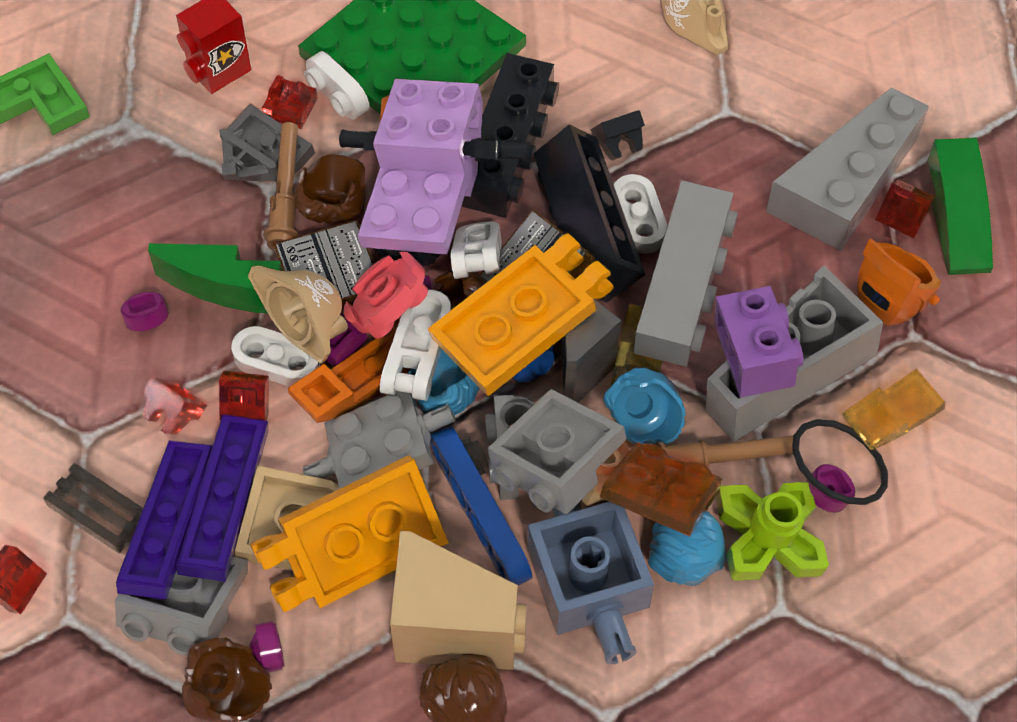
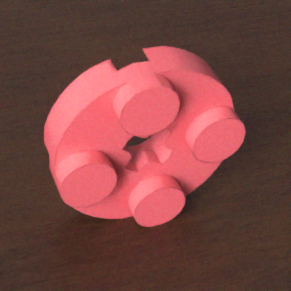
[344,252,428,339]

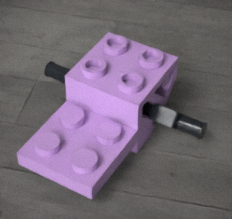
[339,79,531,254]

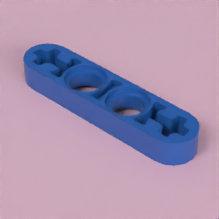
[430,426,533,586]

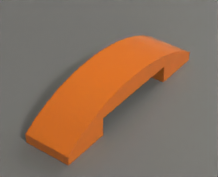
[288,316,410,423]

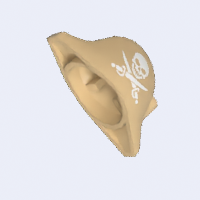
[661,0,728,55]
[248,266,348,364]

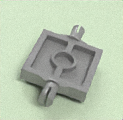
[302,391,456,489]

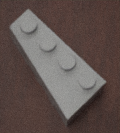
[766,88,929,251]
[634,180,738,367]
[706,265,883,442]

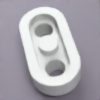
[304,51,370,119]
[614,174,667,254]
[231,326,320,387]

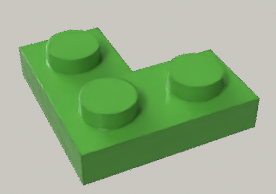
[0,53,90,135]

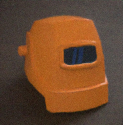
[857,238,941,326]

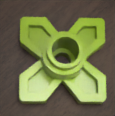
[715,482,829,581]

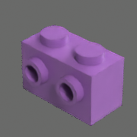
[714,286,803,398]

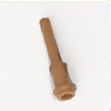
[263,122,298,251]
[647,436,793,473]

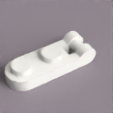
[451,222,502,279]
[380,290,451,401]

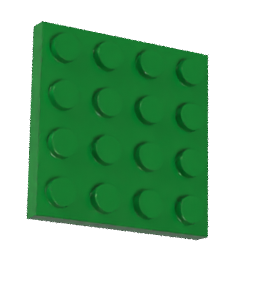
[298,0,526,114]

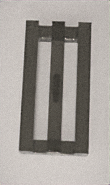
[43,463,143,554]

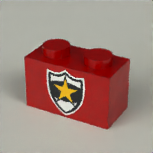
[176,0,252,94]

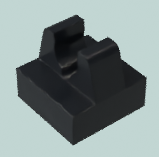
[590,110,645,160]

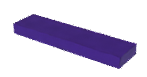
[176,415,269,582]
[116,440,213,599]

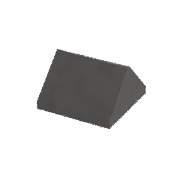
[561,299,621,402]

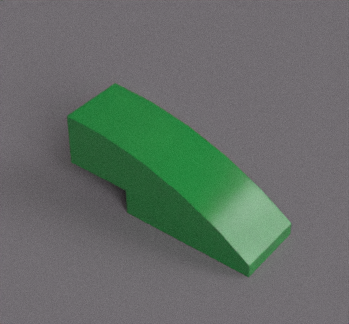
[927,137,993,275]
[148,243,282,314]

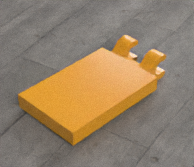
[428,233,614,396]
[250,455,449,612]

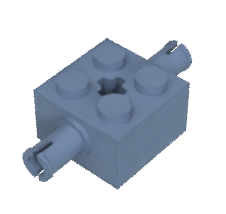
[527,501,654,664]

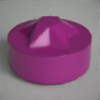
[121,292,169,331]
[806,464,855,513]
[249,621,285,673]

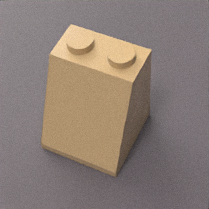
[390,531,527,670]

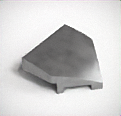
[219,104,315,181]

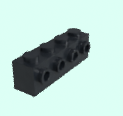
[461,53,559,218]
[533,124,646,303]

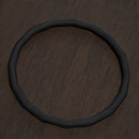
[792,419,888,505]

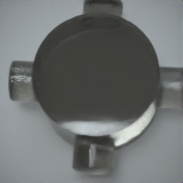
[461,437,488,476]

